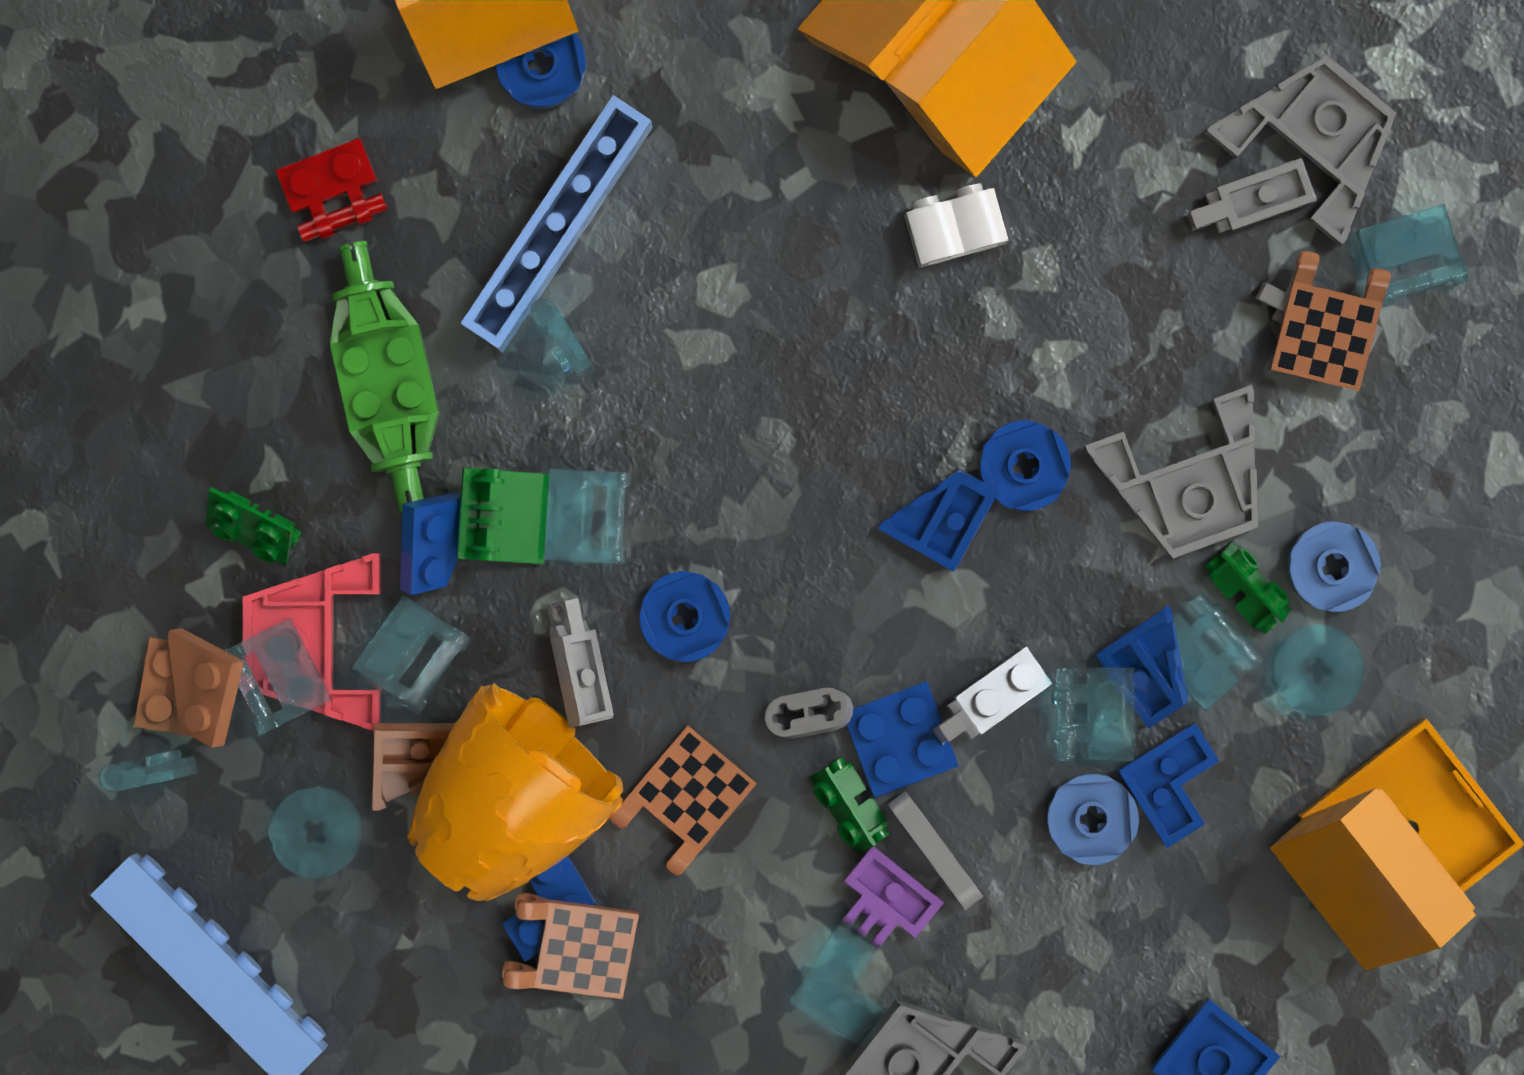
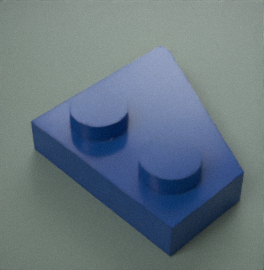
[400,491,461,595]

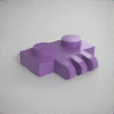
[842,846,944,948]

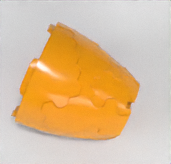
[407,683,623,901]

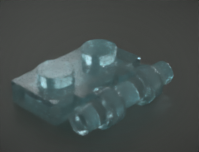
[1173,592,1263,711]
[1051,668,1136,761]

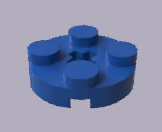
[495,33,587,109]
[979,420,1071,511]
[639,571,730,662]

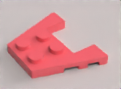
[242,553,381,731]

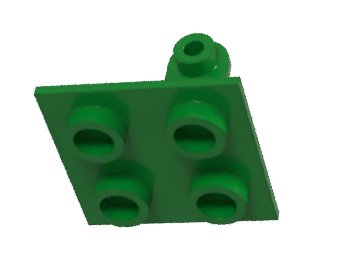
[456,468,550,564]
[206,487,302,566]

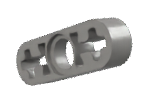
[887,791,984,910]

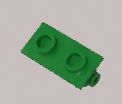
[1204,541,1292,634]
[809,757,890,854]

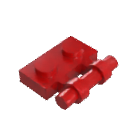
[276,138,388,242]

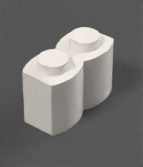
[904,183,1009,268]

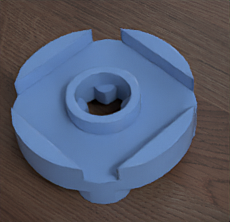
[1287,521,1381,612]
[1046,773,1139,865]

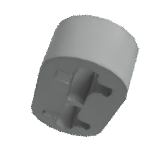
[765,688,853,739]

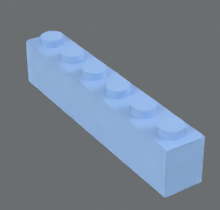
[461,95,653,353]
[90,853,329,1075]

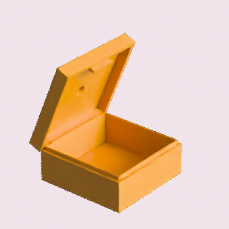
[395,0,579,89]
[797,0,1077,178]
[1270,718,1524,971]

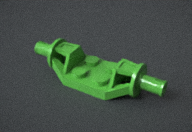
[330,241,440,513]

